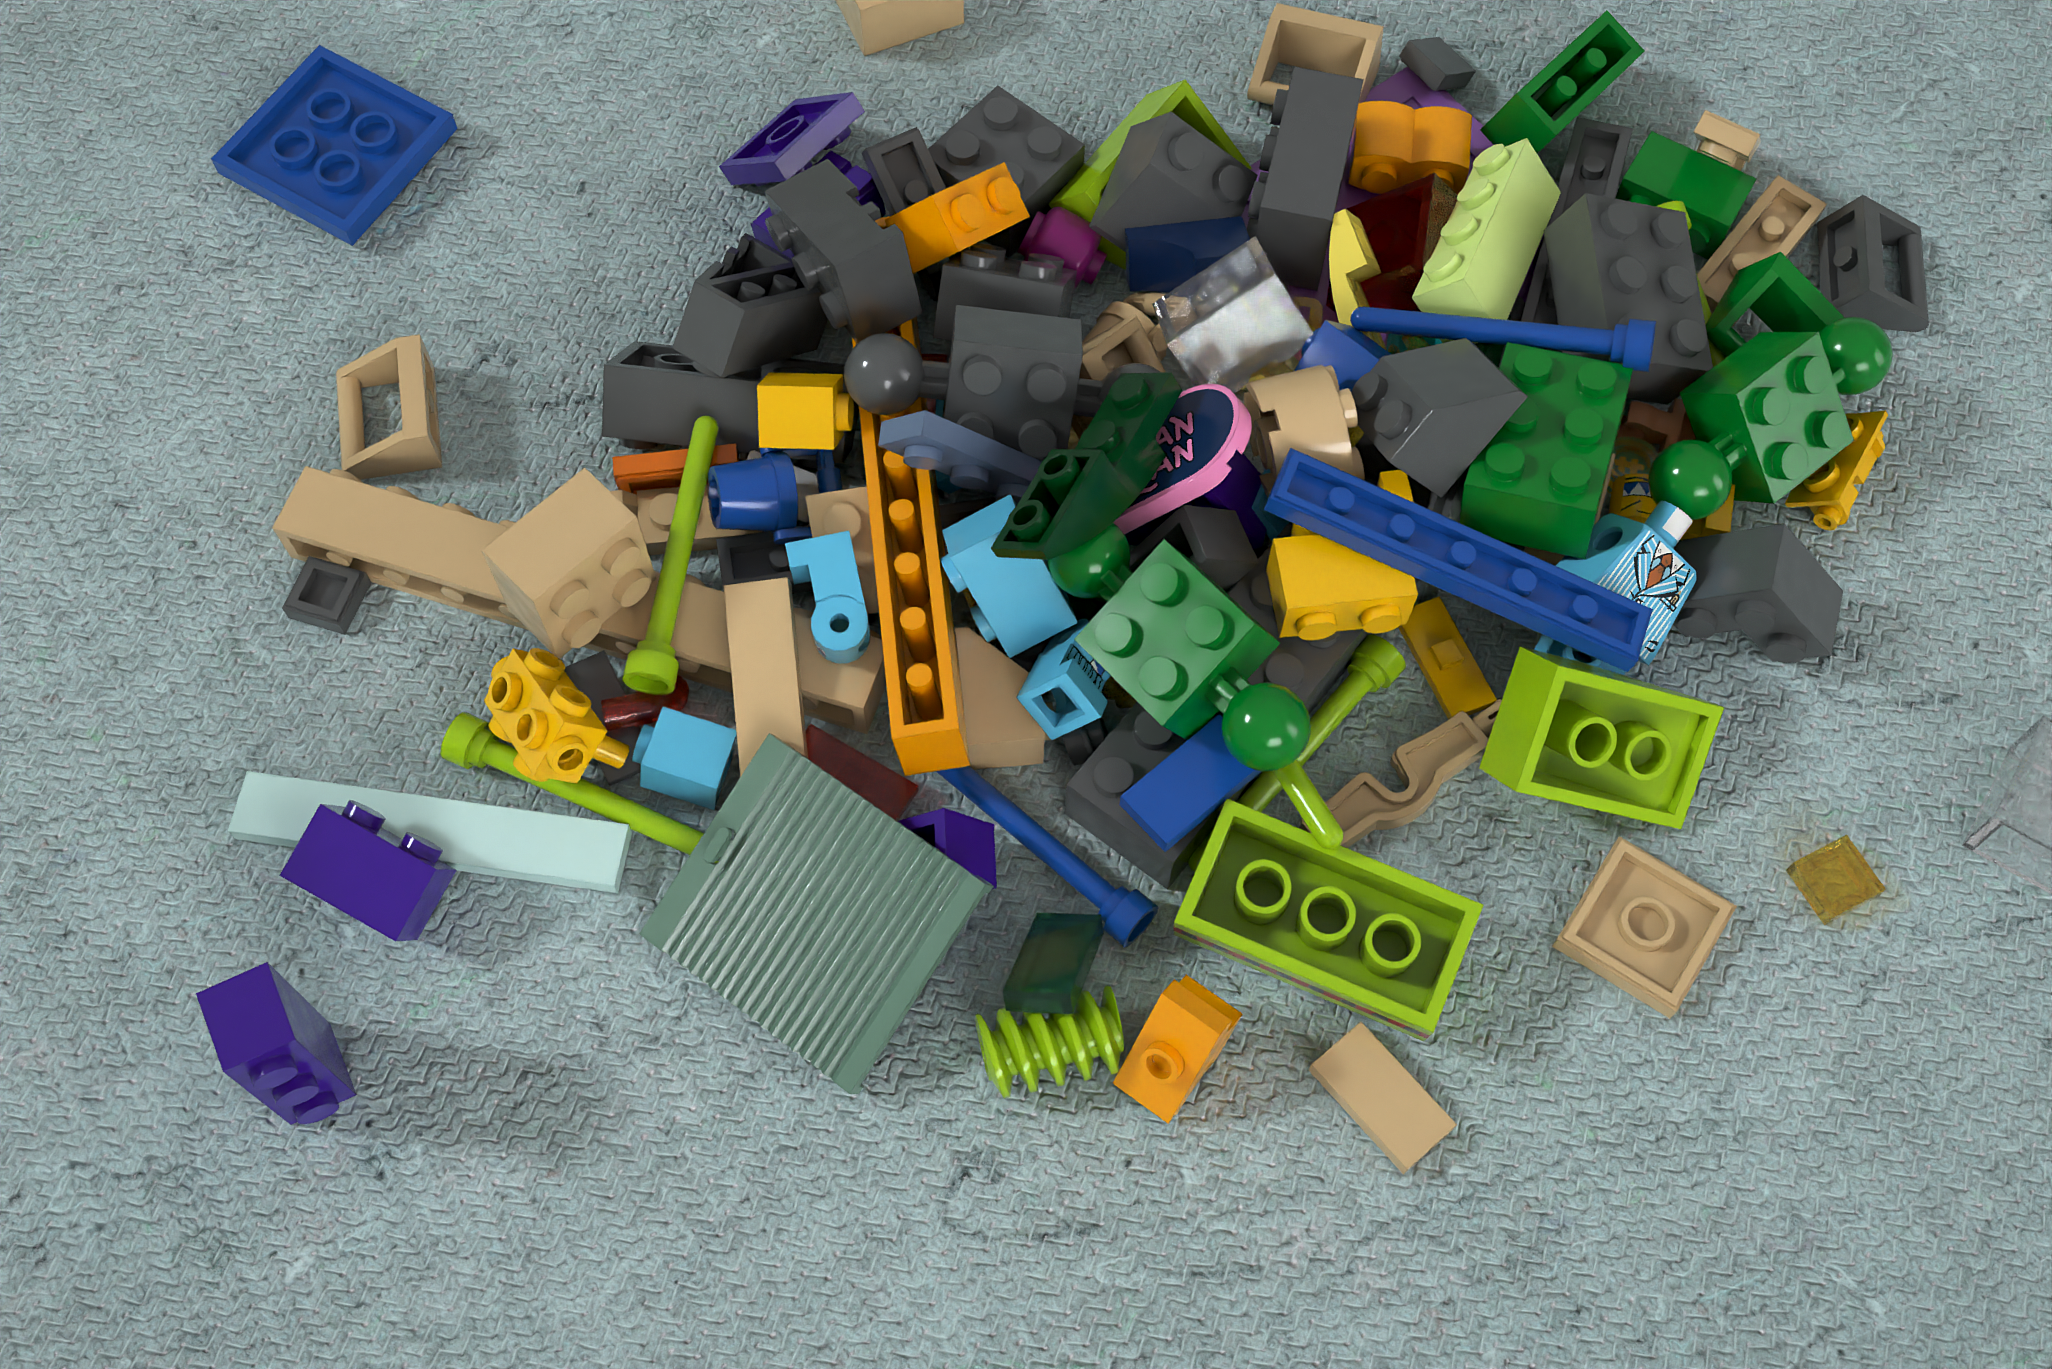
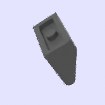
[1817,195,1929,332]

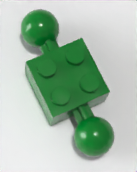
[1648,317,1893,520]
[1047,523,1311,771]

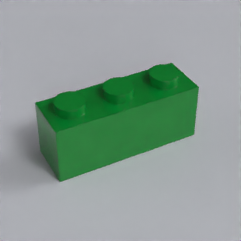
[1480,10,1645,153]

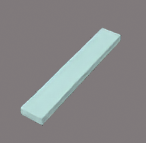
[228,771,632,893]

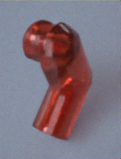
[601,674,689,731]

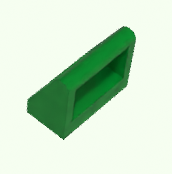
[1706,252,1845,357]

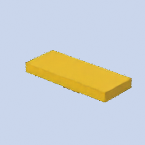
[1398,596,1497,719]

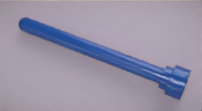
[1350,306,1656,372]
[936,766,1159,948]

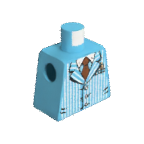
[1556,501,1697,665]

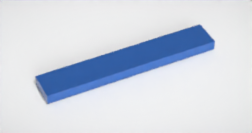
[1263,448,1653,672]

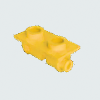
[1785,410,1888,531]

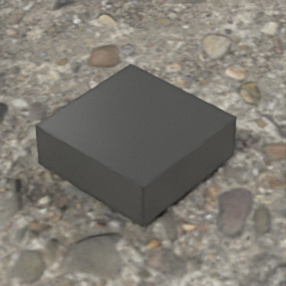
[1399,37,1476,91]
[282,556,372,635]

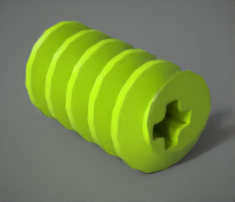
[975,985,1124,1099]

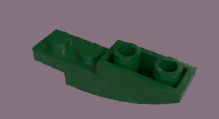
[991,372,1182,560]

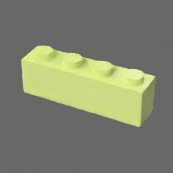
[1412,138,1561,344]

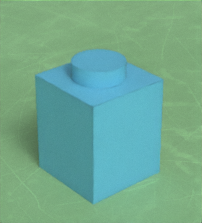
[632,707,737,810]

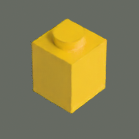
[757,372,854,450]

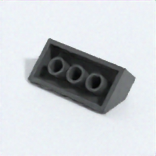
[602,341,859,469]

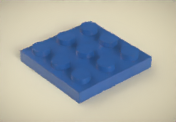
[211,45,458,246]

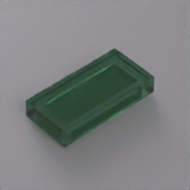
[1003,913,1104,1014]

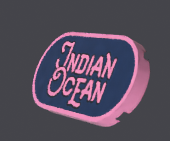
[1113,384,1252,534]

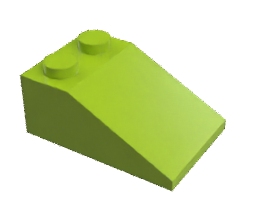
[1479,646,1724,829]

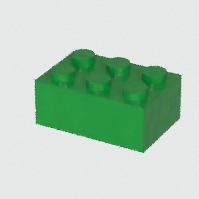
[1459,342,1633,559]

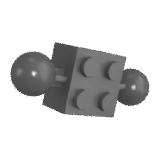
[844,305,1161,461]

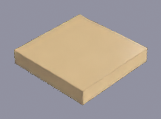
[1552,836,1737,1019]

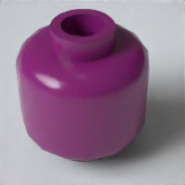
[1017,206,1107,290]

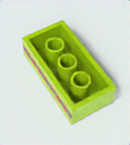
[1173,799,1484,1042]

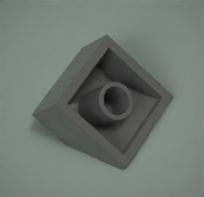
[1089,112,1258,252]
[1351,338,1528,498]

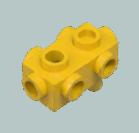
[484,648,630,784]

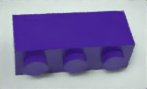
[196,962,357,1125]

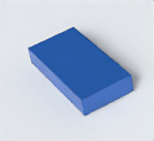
[1119,714,1261,852]

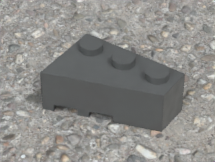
[765,159,922,344]

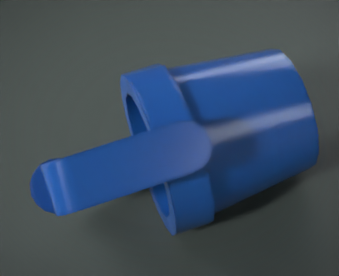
[707,448,843,544]

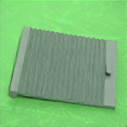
[639,733,994,1094]

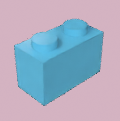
[940,494,1078,658]

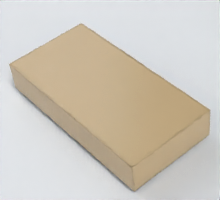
[1309,1022,1457,1175]

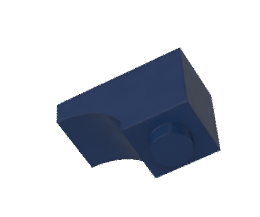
[1125,216,1255,311]

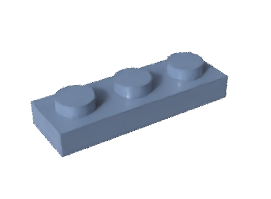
[878,410,1042,505]

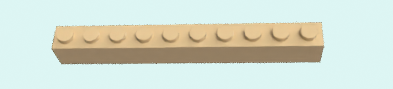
[272,466,886,734]

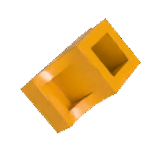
[1112,974,1243,1124]

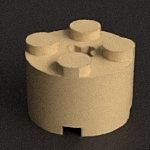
[1244,365,1365,498]

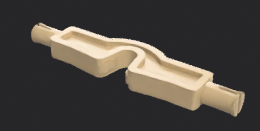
[1299,699,1502,848]

